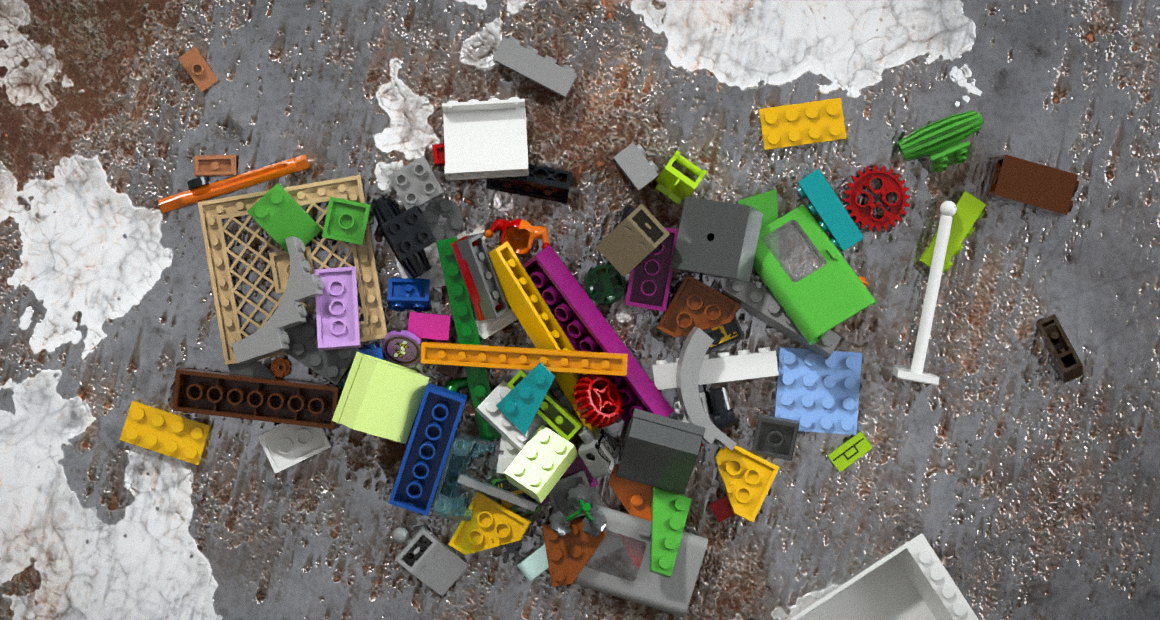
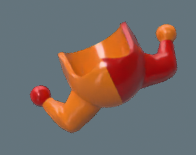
[484,219,550,255]

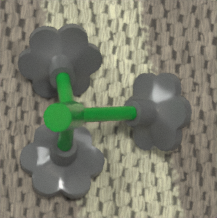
[549,484,607,537]

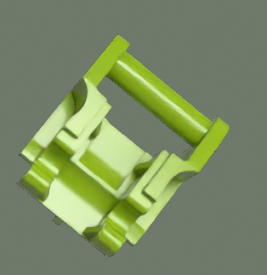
[654,150,708,206]

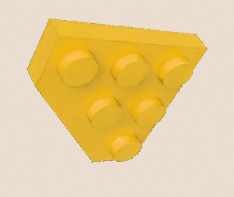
[715,446,780,523]
[448,491,531,555]

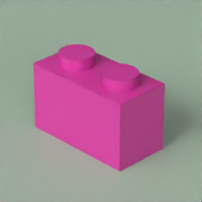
[408,312,452,343]

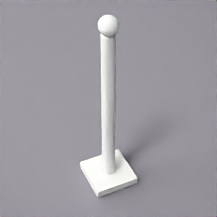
[892,201,957,386]

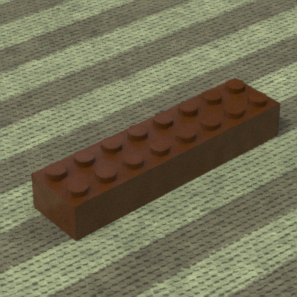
[172,368,344,429]

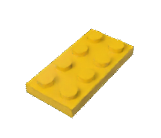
[759,98,846,150]
[120,400,211,465]

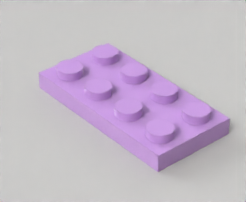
[314,266,360,351]

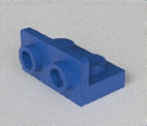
[387,278,430,312]

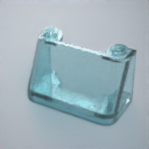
[433,432,495,521]

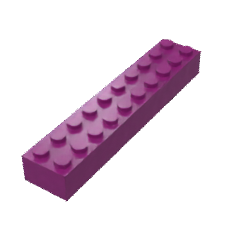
[523,245,674,427]

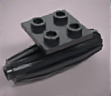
[372,196,436,279]

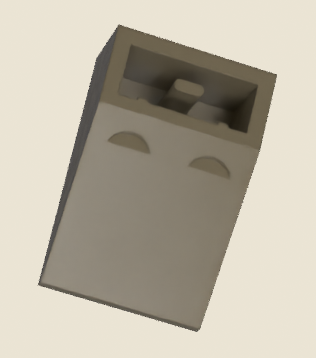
[596,204,670,277]

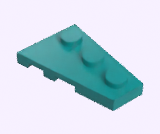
[496,362,556,435]

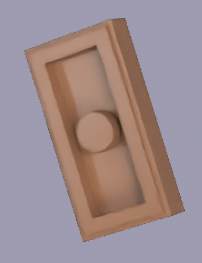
[178,47,219,93]
[194,155,237,177]

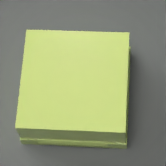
[332,352,430,444]

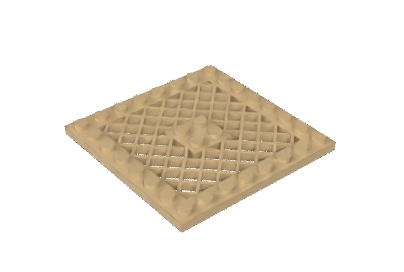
[198,175,388,365]

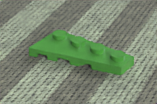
[649,487,692,578]

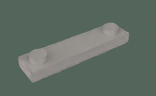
[456,472,537,513]

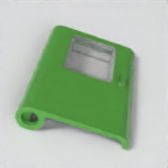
[753,205,877,345]

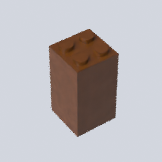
[987,155,1079,216]

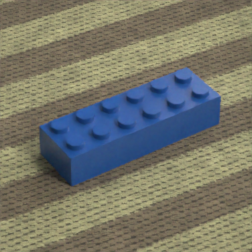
[388,383,468,516]

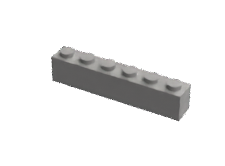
[722,279,841,359]

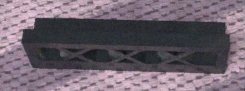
[486,164,573,203]

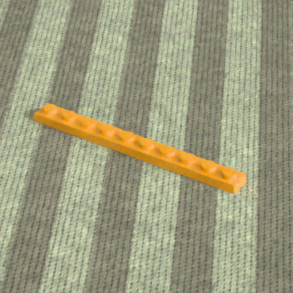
[421,342,628,376]

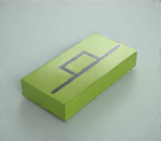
[827,431,873,472]

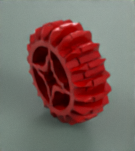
[572,374,624,428]

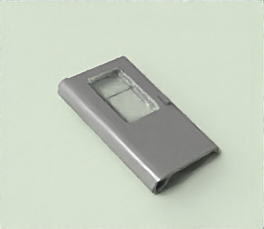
[574,505,708,617]

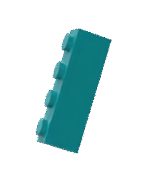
[796,169,864,252]

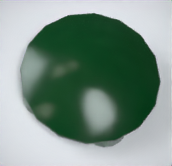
[585,264,626,305]

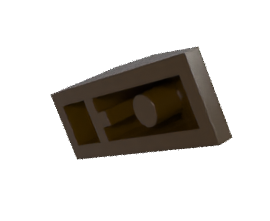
[1036,315,1083,383]

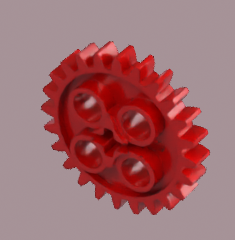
[842,165,911,232]

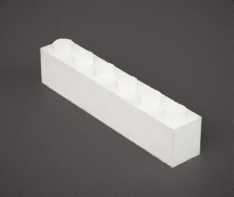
[652,347,779,390]

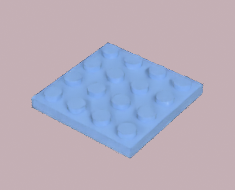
[774,347,862,435]

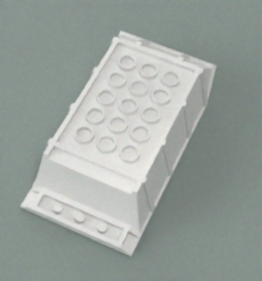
[788,533,979,620]

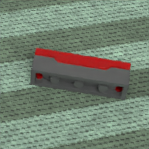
[451,233,509,321]

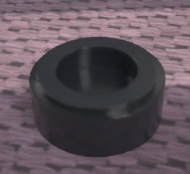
[187,176,209,190]

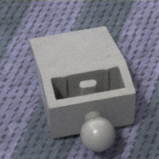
[393,525,469,596]

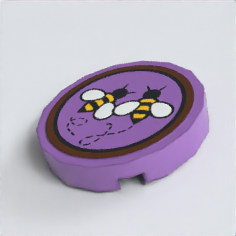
[382,330,422,365]

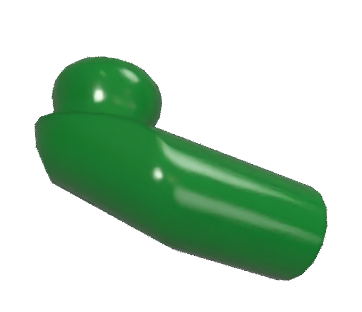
[444,377,468,392]

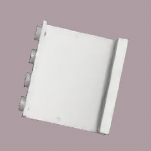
[442,97,529,181]

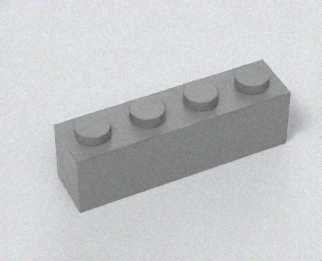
[492,36,577,98]

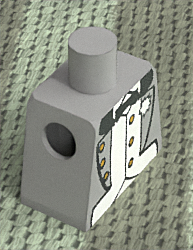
[578,427,621,479]

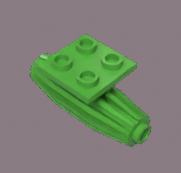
[897,110,984,173]

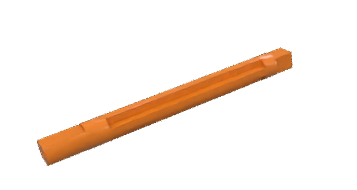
[158,154,310,213]

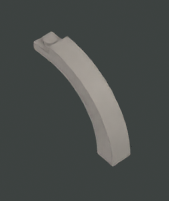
[676,327,737,450]

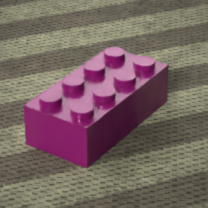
[624,227,679,312]

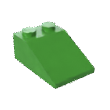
[247,183,323,254]

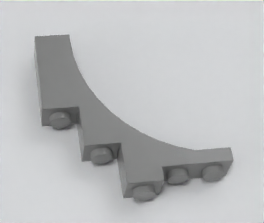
[231,236,324,364]

